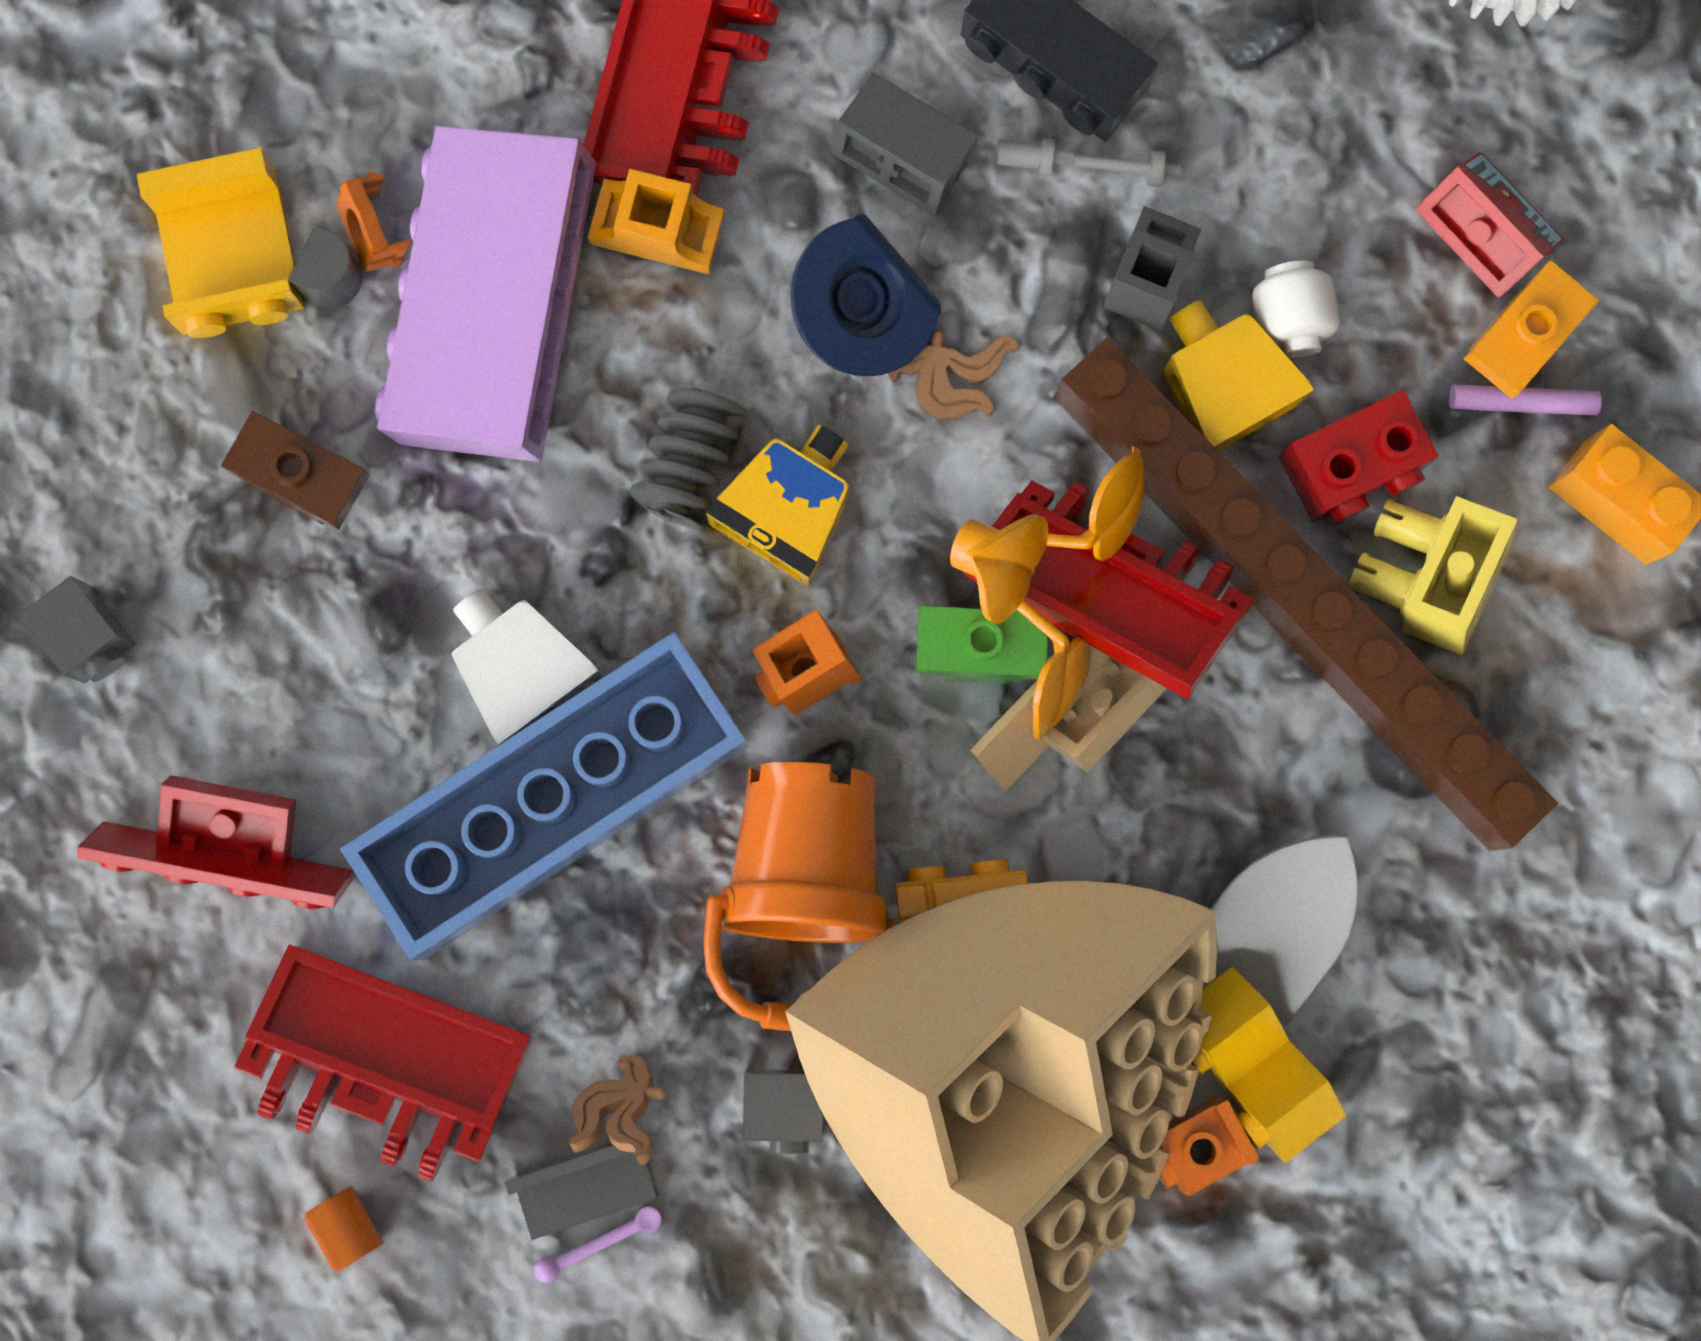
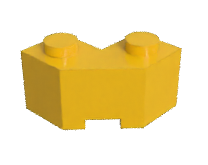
[1191,966,1346,1164]

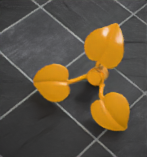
[950,447,1145,741]

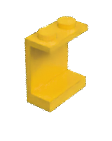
[137,147,305,338]

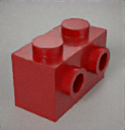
[1278,389,1439,524]

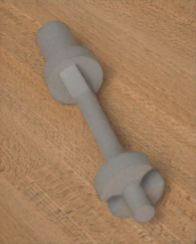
[996,138,1182,187]

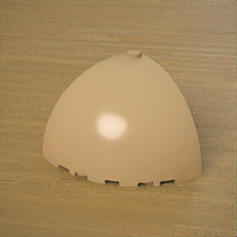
[785,881,1217,1341]

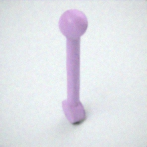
[534,1205,662,1283]

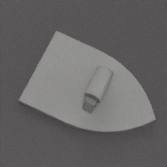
[1210,834,1357,1023]

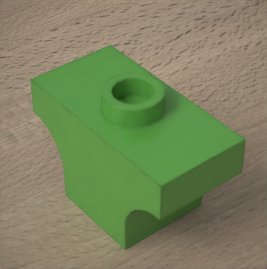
[916,606,1048,684]

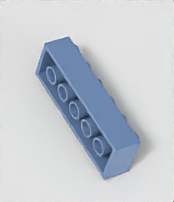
[340,632,748,960]

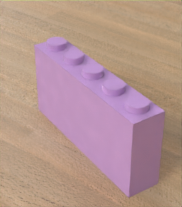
[375,126,596,462]

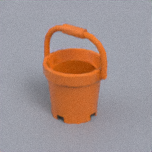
[703,762,895,1031]

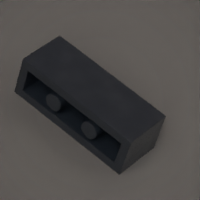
[960,0,1158,142]

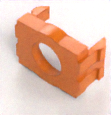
[336,172,411,272]

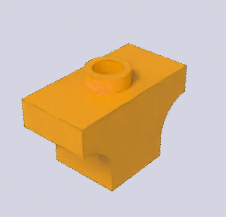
[588,169,725,275]
[1463,260,1599,399]

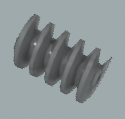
[630,388,747,529]

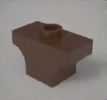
[221,410,370,530]

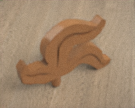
[888,330,1020,420]
[569,1056,667,1165]

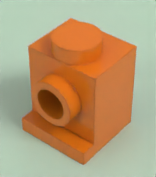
[752,609,863,716]
[1160,1096,1260,1196]

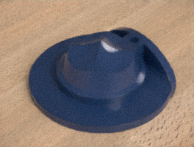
[790,214,941,376]

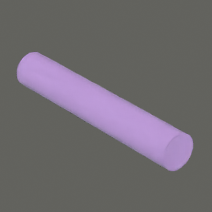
[1449,384,1602,416]

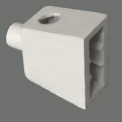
[451,588,603,745]

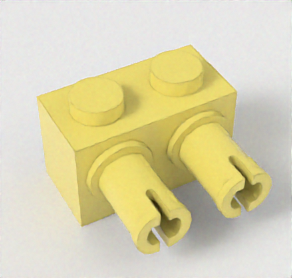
[1348,496,1518,656]

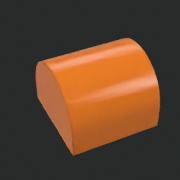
[303,1186,384,1272]

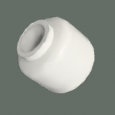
[1252,260,1340,359]

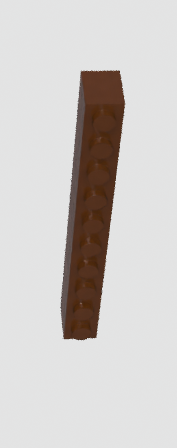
[1053,337,1559,851]

